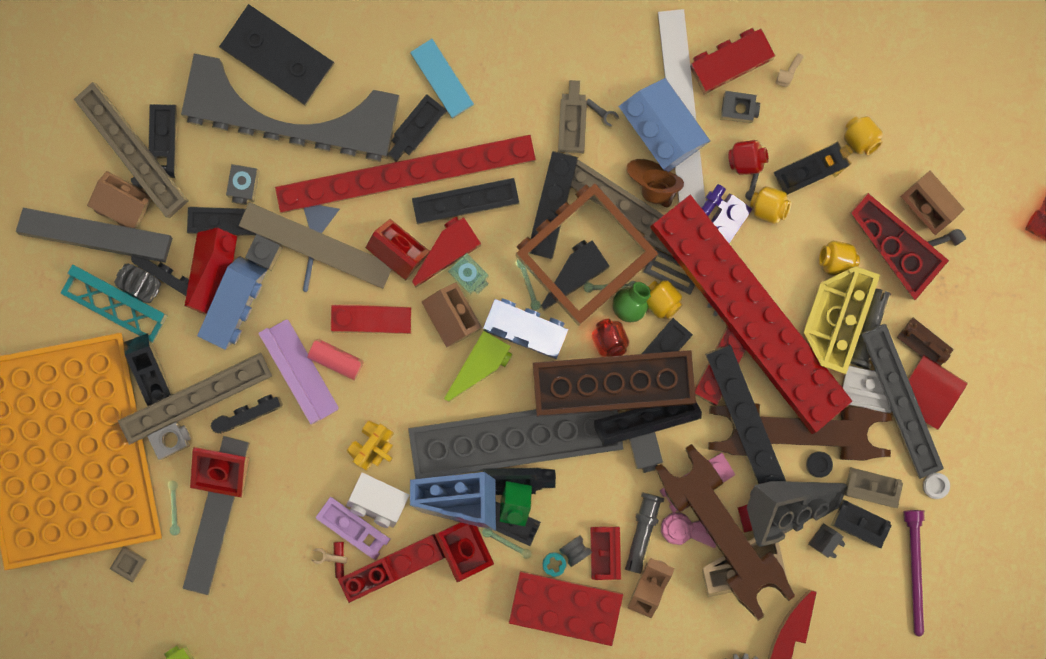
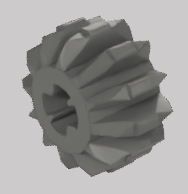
[114,263,161,303]

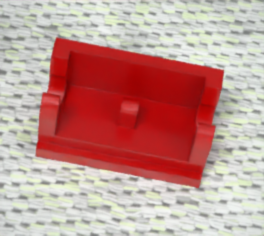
[590,526,621,580]

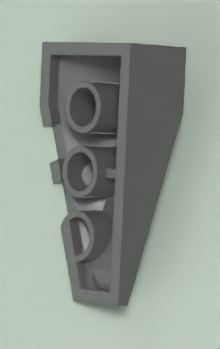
[747,481,847,547]

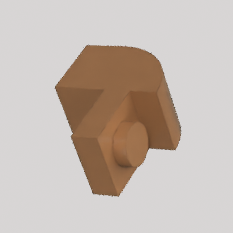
[628,558,675,618]

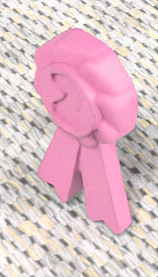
[661,512,716,548]

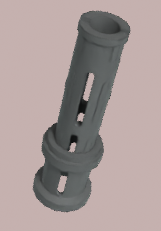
[850,289,891,369]
[625,492,664,574]

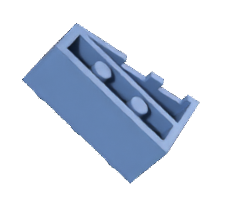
[197,256,268,350]

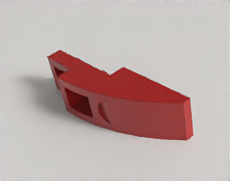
[338,534,445,603]

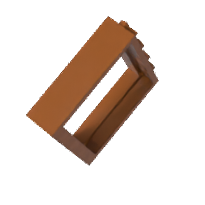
[515,183,659,326]

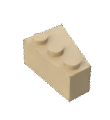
[702,538,787,597]

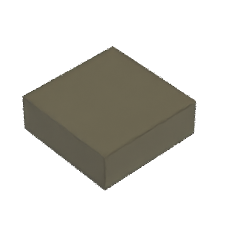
[110,546,147,582]

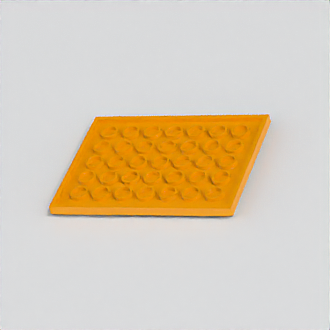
[0,333,162,570]

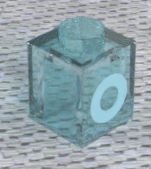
[448,253,489,295]

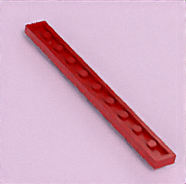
[275,135,536,213]

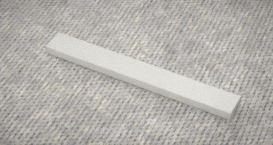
[658,9,706,208]

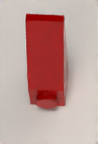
[412,217,481,287]
[184,228,237,315]
[331,305,411,334]

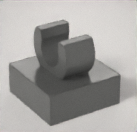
[808,523,845,558]

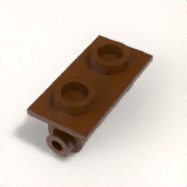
[897,317,954,365]

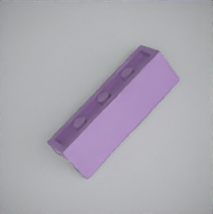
[258,319,339,425]

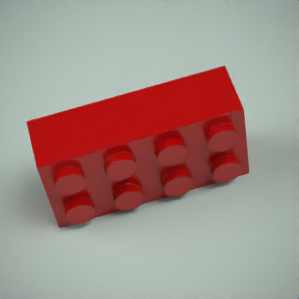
[509,571,623,646]

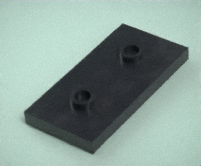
[219,4,335,106]

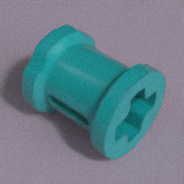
[542,552,566,577]

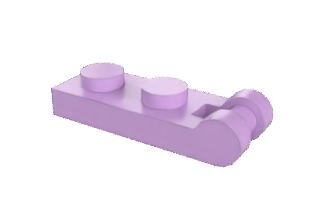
[316,497,390,560]

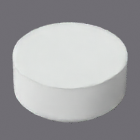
[923,473,950,499]

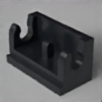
[831,499,892,548]
[496,502,541,546]

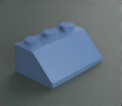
[618,78,710,172]

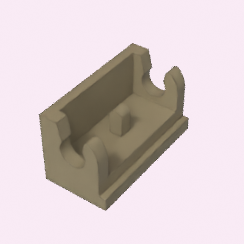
[844,467,903,508]

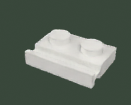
[842,365,891,414]

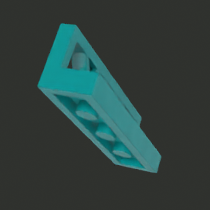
[61,264,168,343]

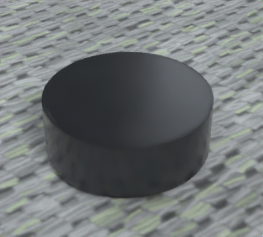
[806,452,833,478]

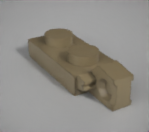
[558,80,587,154]

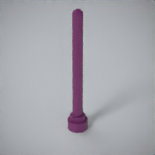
[903,510,925,637]

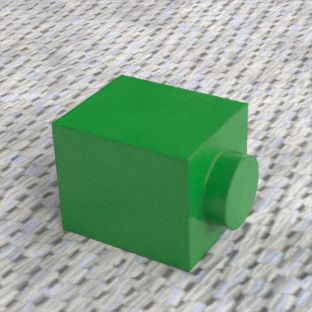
[499,481,532,526]

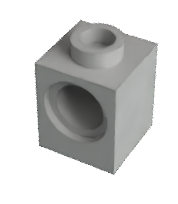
[147,422,191,460]

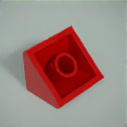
[365,219,430,281]
[190,447,250,498]
[435,522,494,582]

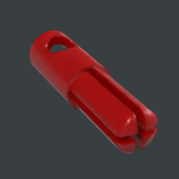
[333,542,344,579]

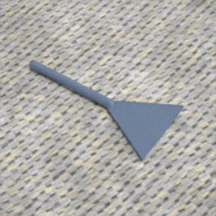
[303,205,340,292]

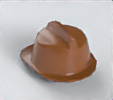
[626,159,684,208]

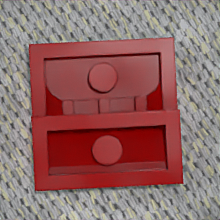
[908,355,968,430]

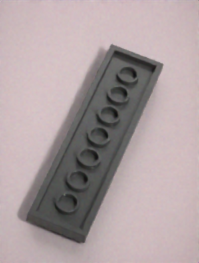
[408,409,623,479]

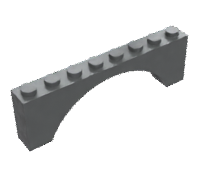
[181,53,400,162]

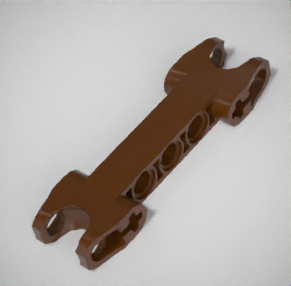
[708,403,892,461]
[655,444,795,621]

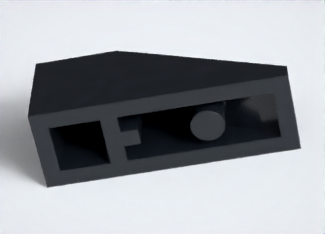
[541,240,610,311]
[123,333,172,406]

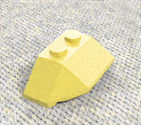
[803,266,880,374]

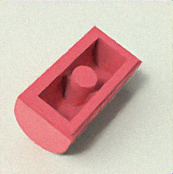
[307,339,364,381]

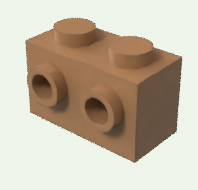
[900,170,965,235]
[87,171,151,229]
[422,282,482,348]

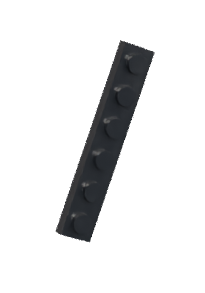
[705,344,786,484]

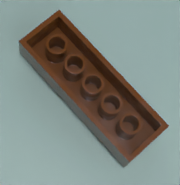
[533,350,696,417]

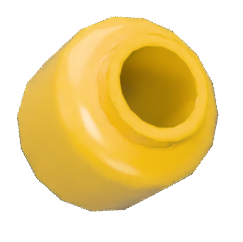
[844,116,883,155]
[750,186,791,224]
[819,241,860,275]
[647,280,683,319]

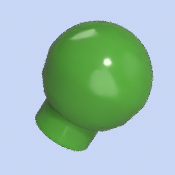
[612,282,651,323]

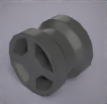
[559,535,592,567]

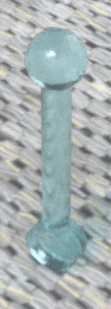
[516,259,541,310]
[584,281,635,293]
[168,480,180,535]
[482,528,532,559]

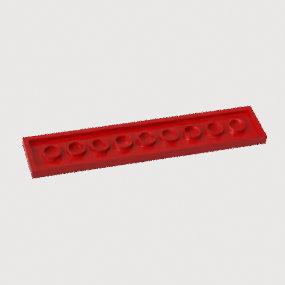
[650,194,853,434]

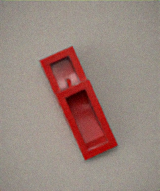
[768,590,817,659]

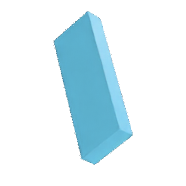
[410,39,474,119]

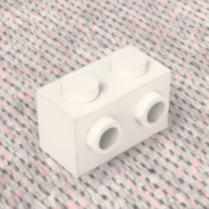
[346,473,409,528]

